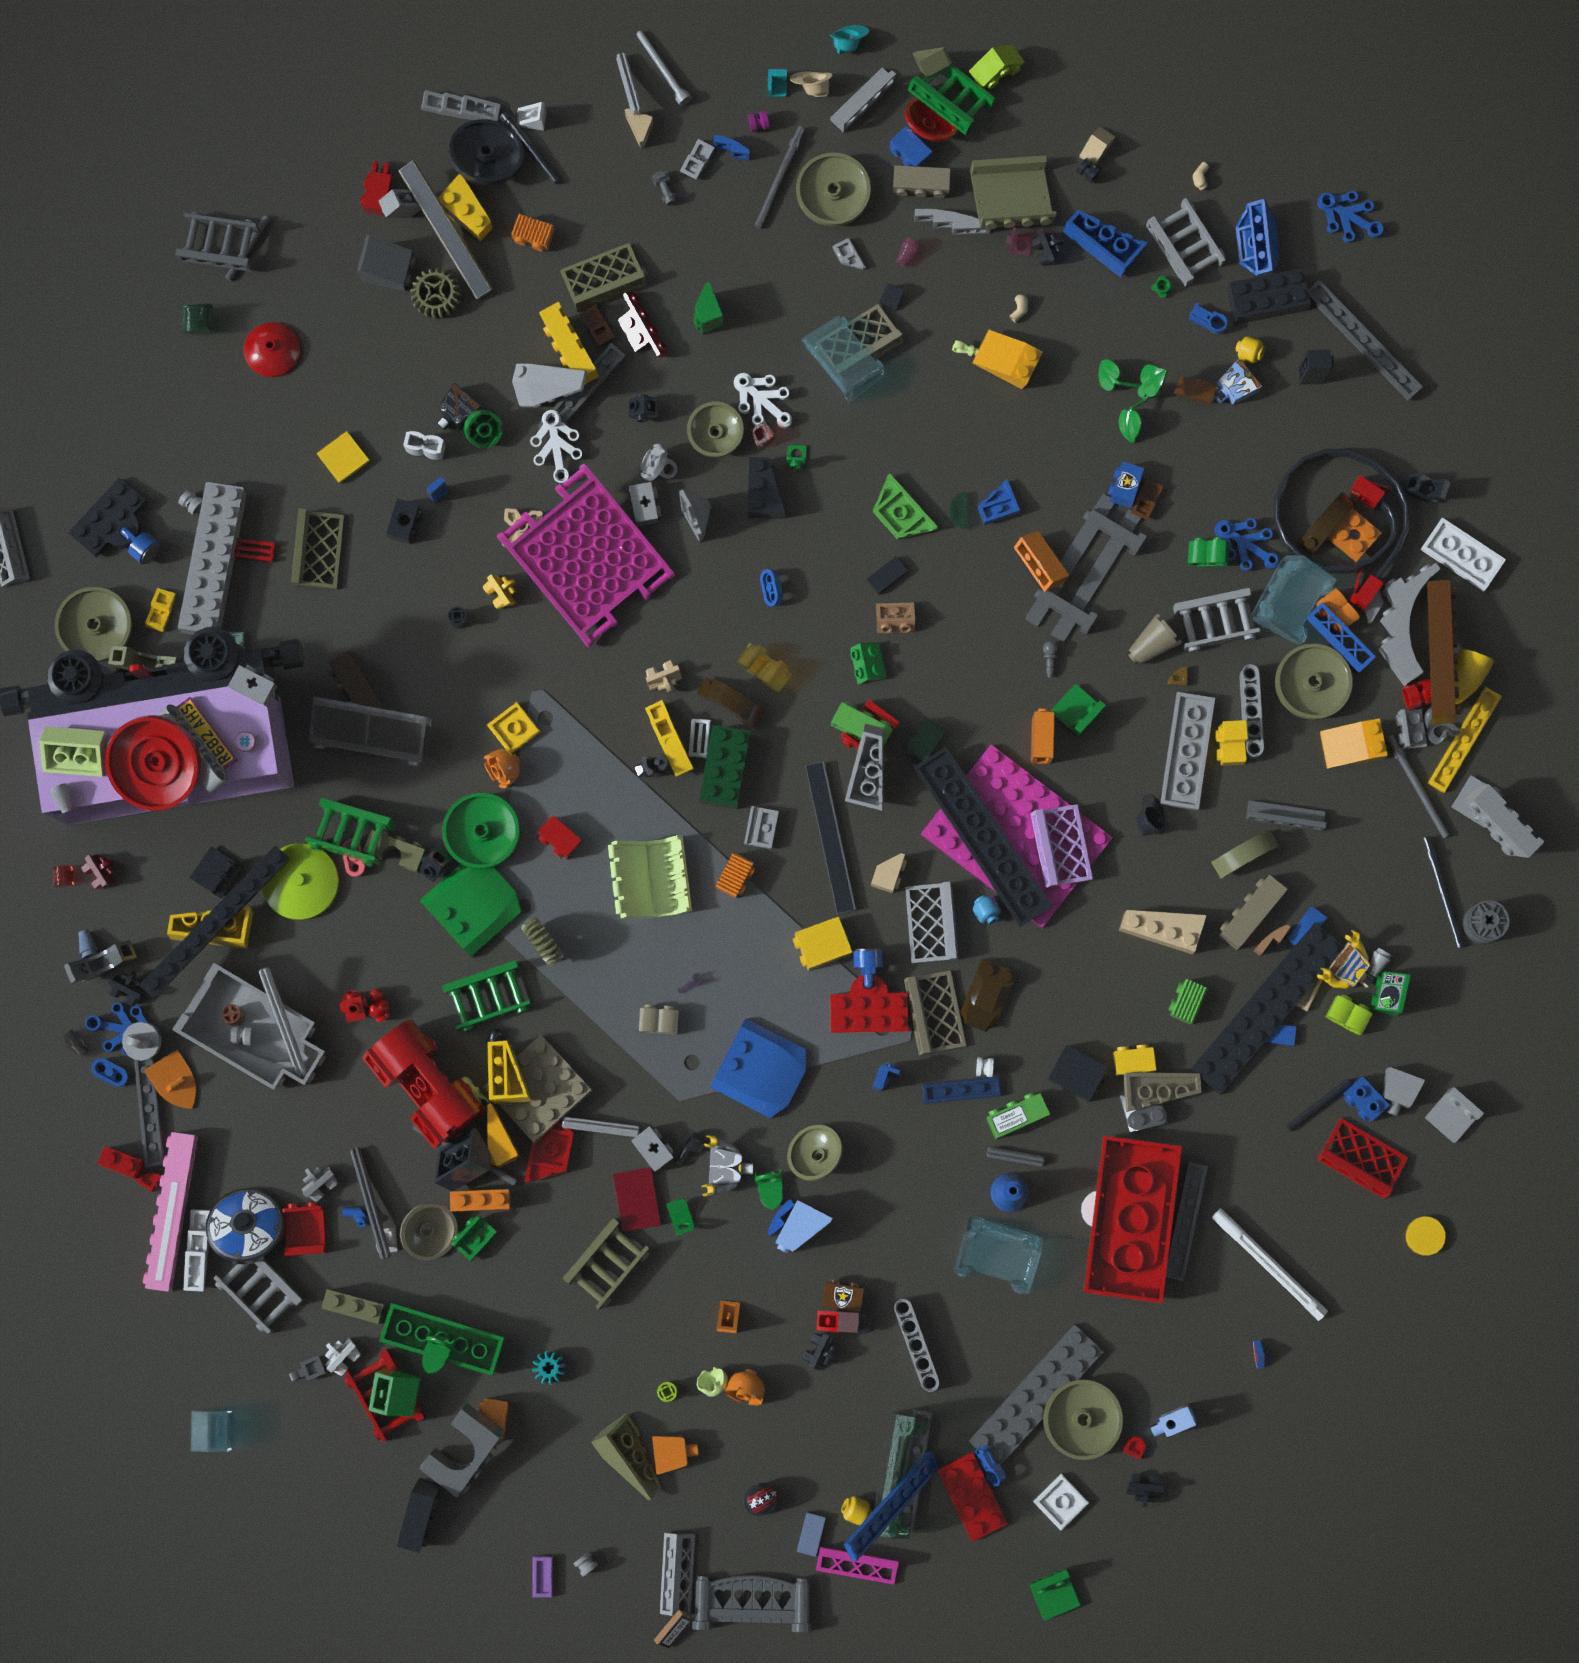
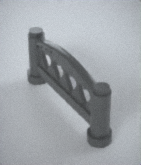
[692,1575,812,1632]

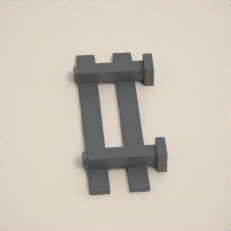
[1025,493,1147,643]

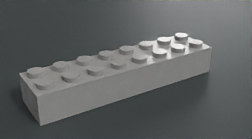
[178,482,247,635]

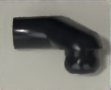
[486,1029,502,1048]

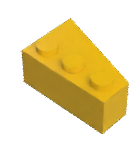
[438,174,493,242]
[488,1041,532,1104]

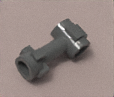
[652,171,677,206]

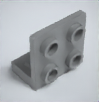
[1425,1087,1484,1143]

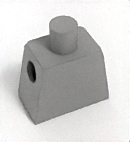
[1382,1067,1425,1116]

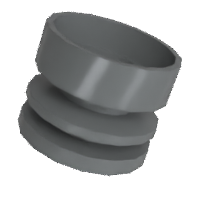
[1462,900,1510,944]

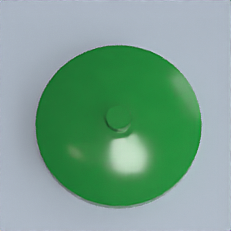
[442,793,520,870]

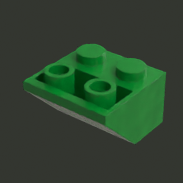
[369,1368,421,1417]

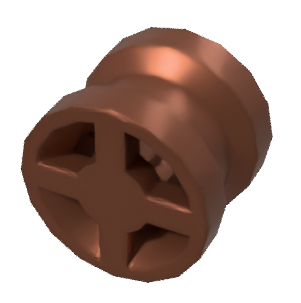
[222,1004,245,1026]

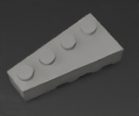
[845,724,884,810]

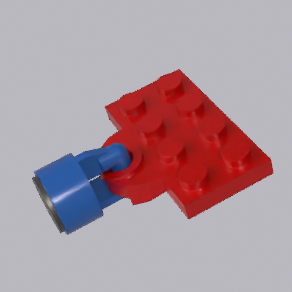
[830,949,908,1033]

